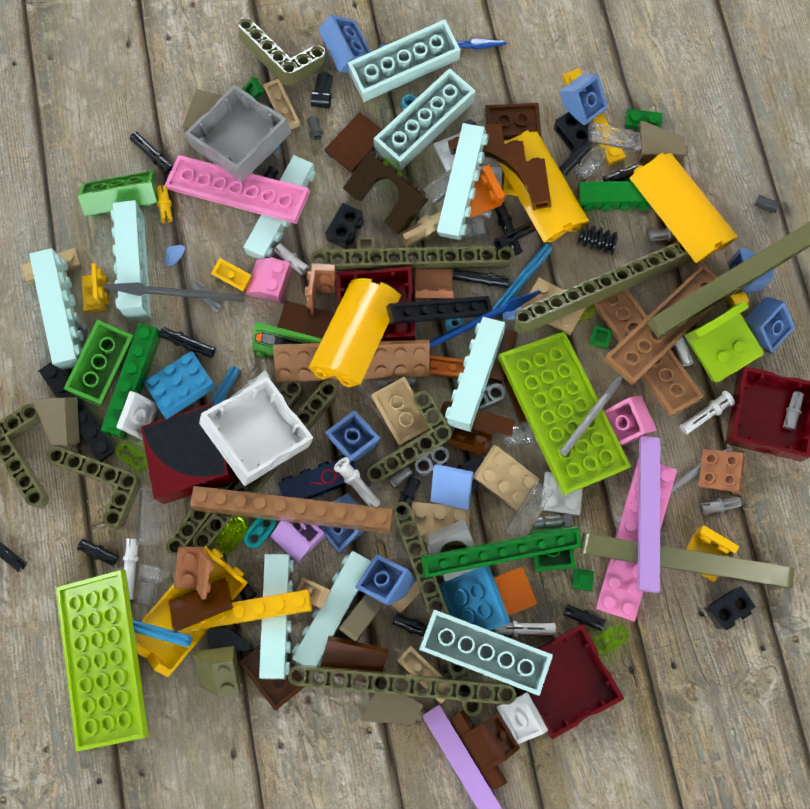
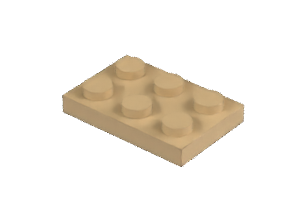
[521,278,587,336]
[370,376,429,446]
[473,445,540,511]
[409,502,470,547]

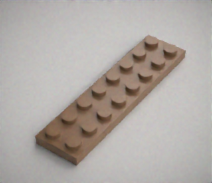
[603,264,718,386]
[592,289,704,417]
[273,340,430,382]

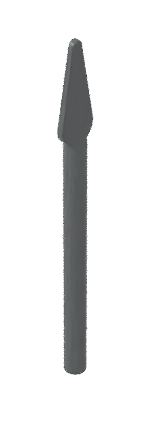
[103,282,245,302]

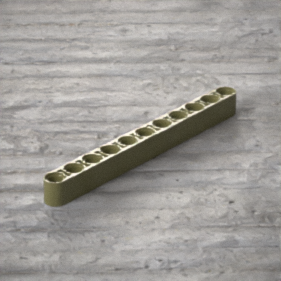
[647,222,810,339]
[513,241,691,334]
[311,246,515,271]
[193,380,338,549]
[166,381,303,557]
[393,502,482,716]
[580,533,794,588]
[288,665,516,705]

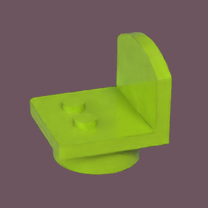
[684,301,764,383]

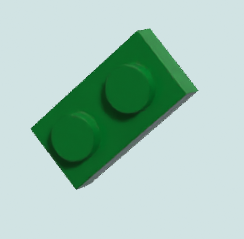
[624,109,663,130]

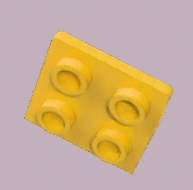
[82,263,110,313]
[685,525,739,582]

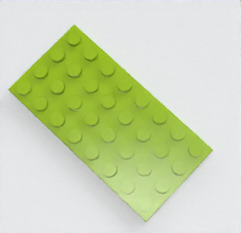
[497,331,631,496]
[56,570,149,752]

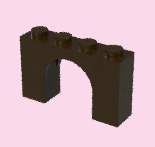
[343,152,429,234]

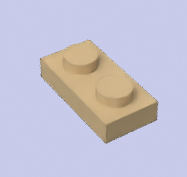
[295,577,331,609]

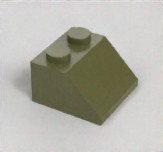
[193,646,241,697]

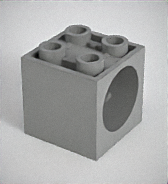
[426,519,477,581]

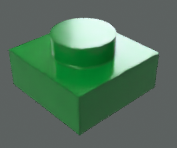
[242,77,264,101]
[588,325,612,350]
[571,568,594,592]

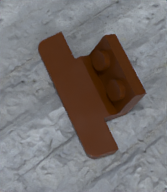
[440,401,514,456]
[451,709,520,789]

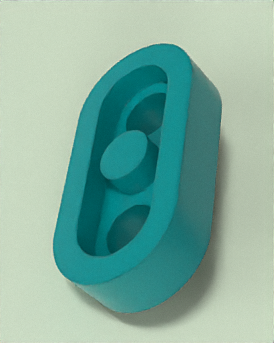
[244,518,277,549]

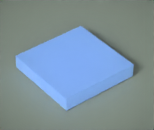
[430,464,473,510]

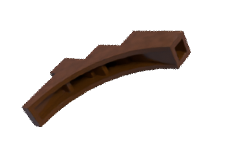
[448,123,552,210]

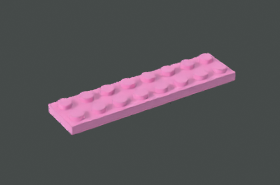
[165,155,310,224]
[595,458,677,622]

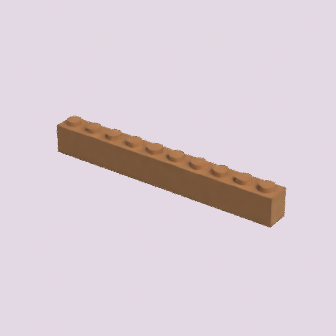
[190,486,395,534]

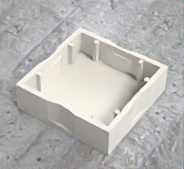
[199,376,313,486]

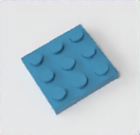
[143,351,216,420]
[438,566,511,631]

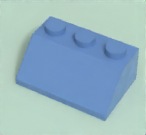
[318,15,371,74]

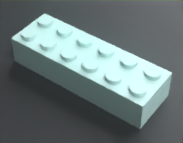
[348,19,460,102]
[374,68,476,171]
[111,200,151,321]
[29,248,84,370]
[419,610,553,696]

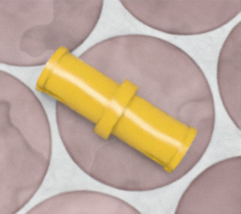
[156,185,173,223]

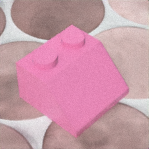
[245,258,292,304]
[604,395,657,446]

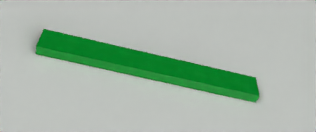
[421,526,582,578]

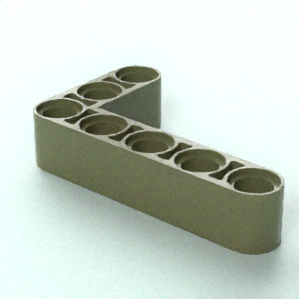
[238,18,325,86]
[366,391,452,483]
[0,404,49,508]
[46,446,141,529]

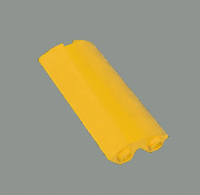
[498,130,589,242]
[630,153,738,263]
[308,278,401,387]
[134,546,248,677]

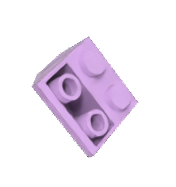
[270,521,326,564]

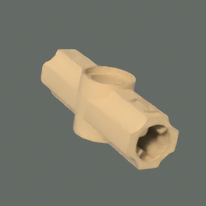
[400,211,442,247]

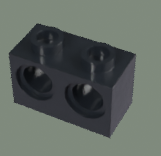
[553,112,594,153]
[325,203,364,249]
[703,586,756,630]

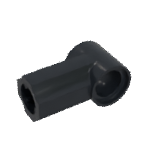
[311,72,333,109]

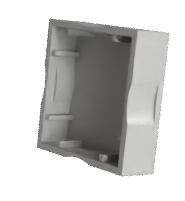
[185,85,291,182]

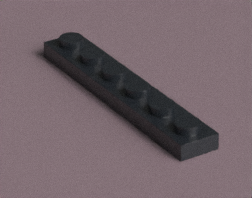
[386,296,493,324]
[38,362,117,462]

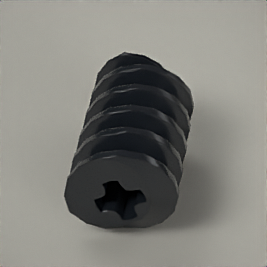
[577,223,618,255]

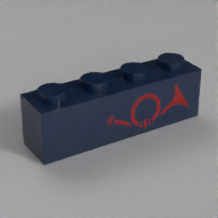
[278,455,357,499]

